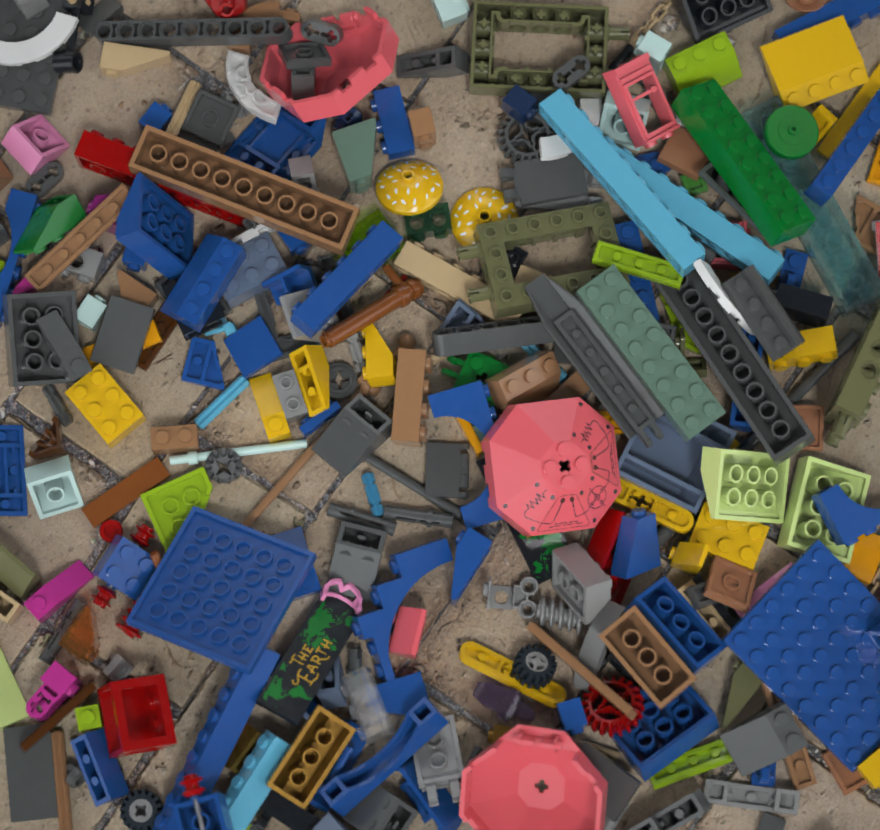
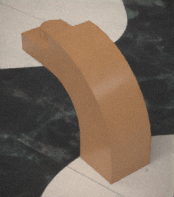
[227,1,302,56]

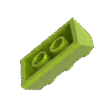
[662,31,743,96]

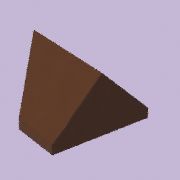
[28,416,67,460]

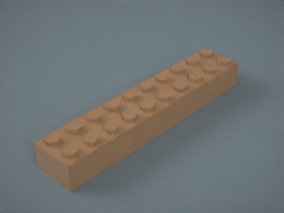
[128,124,360,256]

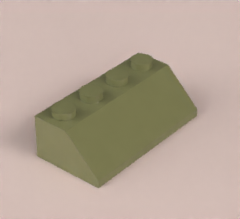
[0,544,42,601]

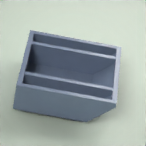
[618,414,737,514]

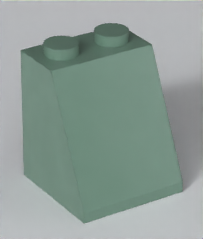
[332,117,377,194]

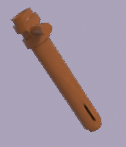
[319,264,424,348]

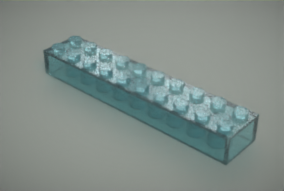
[741,95,880,318]

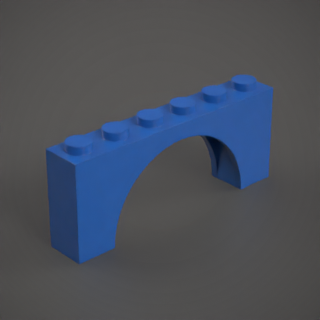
[428,380,502,530]
[811,484,880,547]

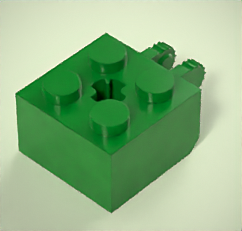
[441,352,510,409]

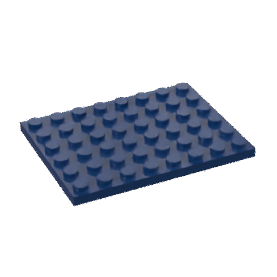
[721,540,880,772]

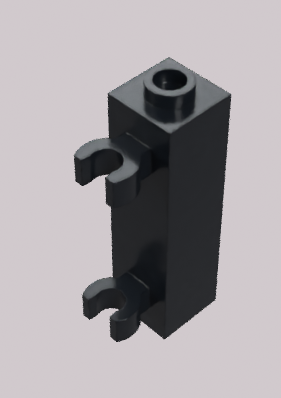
[255,789,320,830]

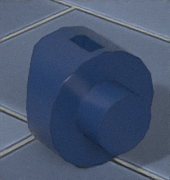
[331,107,362,131]

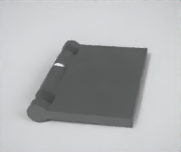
[425,442,470,499]

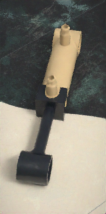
[52,0,95,74]

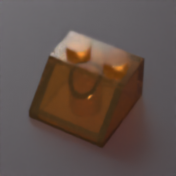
[58,606,100,664]

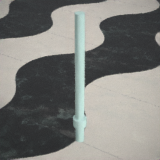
[169,439,308,465]

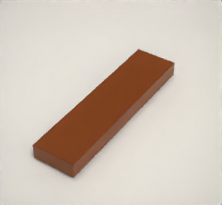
[81,457,171,528]

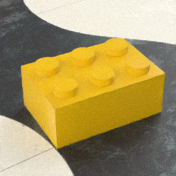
[64,363,146,449]
[688,501,770,571]

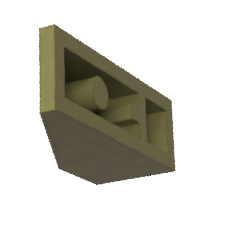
[720,659,761,729]

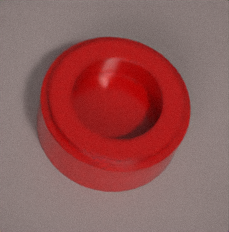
[100,519,123,543]

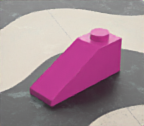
[23,560,94,623]

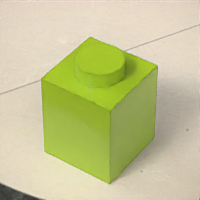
[75,704,104,733]

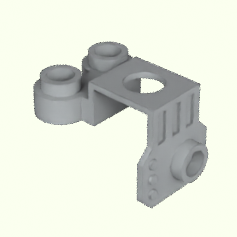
[483,577,538,619]

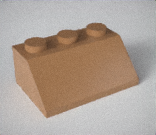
[485,350,561,416]

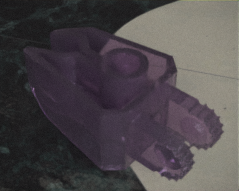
[472,682,536,723]

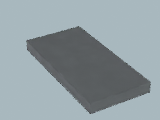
[3,724,58,823]

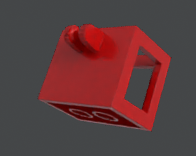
[97,674,177,759]

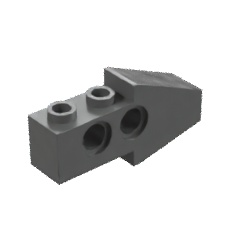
[628,788,712,830]

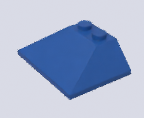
[223,106,327,181]
[0,425,28,516]

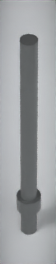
[363,454,462,519]

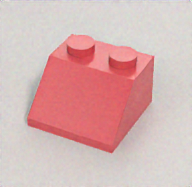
[389,606,427,660]

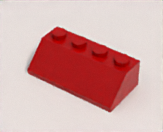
[586,509,632,605]

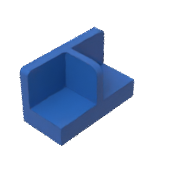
[261,264,318,306]

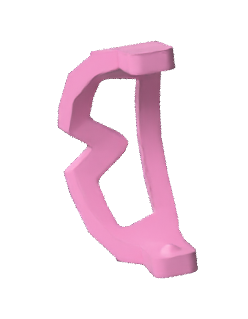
[320,578,363,615]

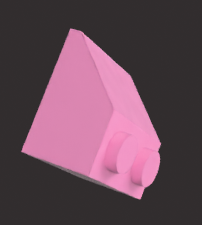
[1,114,71,175]

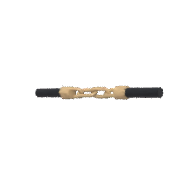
[608,0,672,70]

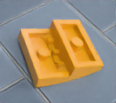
[842,533,880,585]

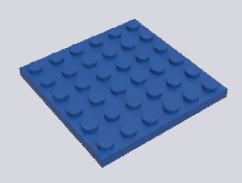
[126,506,317,675]

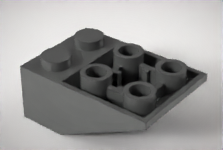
[311,393,392,478]
[327,521,387,602]
[334,786,419,830]

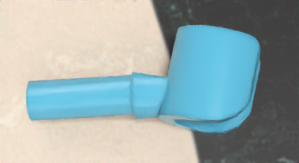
[205,322,238,337]

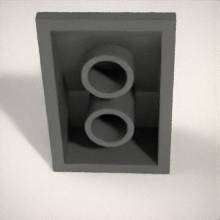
[719,701,808,777]

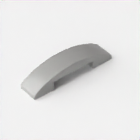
[573,600,626,693]
[704,779,800,815]

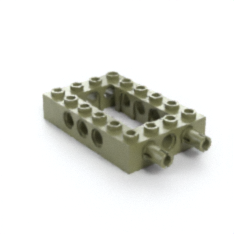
[470,0,630,101]
[456,201,631,319]
[824,300,880,448]

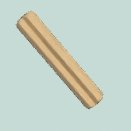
[166,80,201,136]

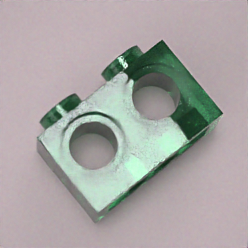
[403,202,452,242]

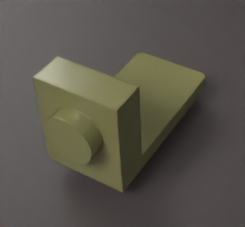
[674,328,707,378]

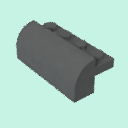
[721,264,805,362]

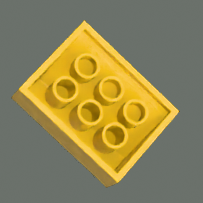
[759,15,869,108]

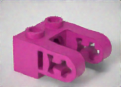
[26,661,83,722]

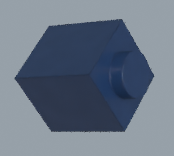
[502,84,538,125]

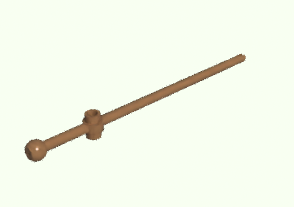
[241,334,416,527]

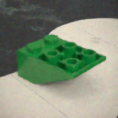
[13,194,87,255]

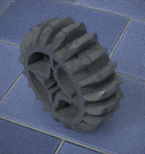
[497,113,557,164]

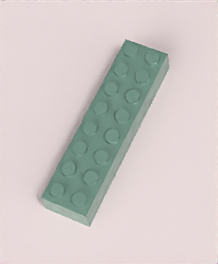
[574,264,726,443]

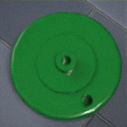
[763,105,819,160]

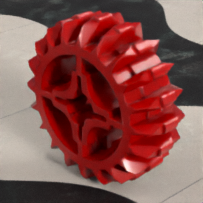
[581,675,645,738]

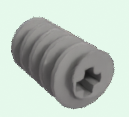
[534,596,582,635]

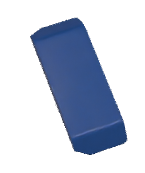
[309,720,371,812]
[395,755,463,830]

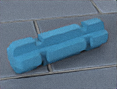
[361,472,384,517]

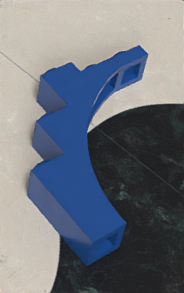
[351,538,453,682]

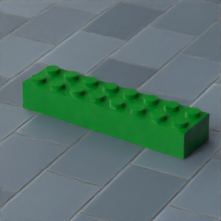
[671,79,816,247]

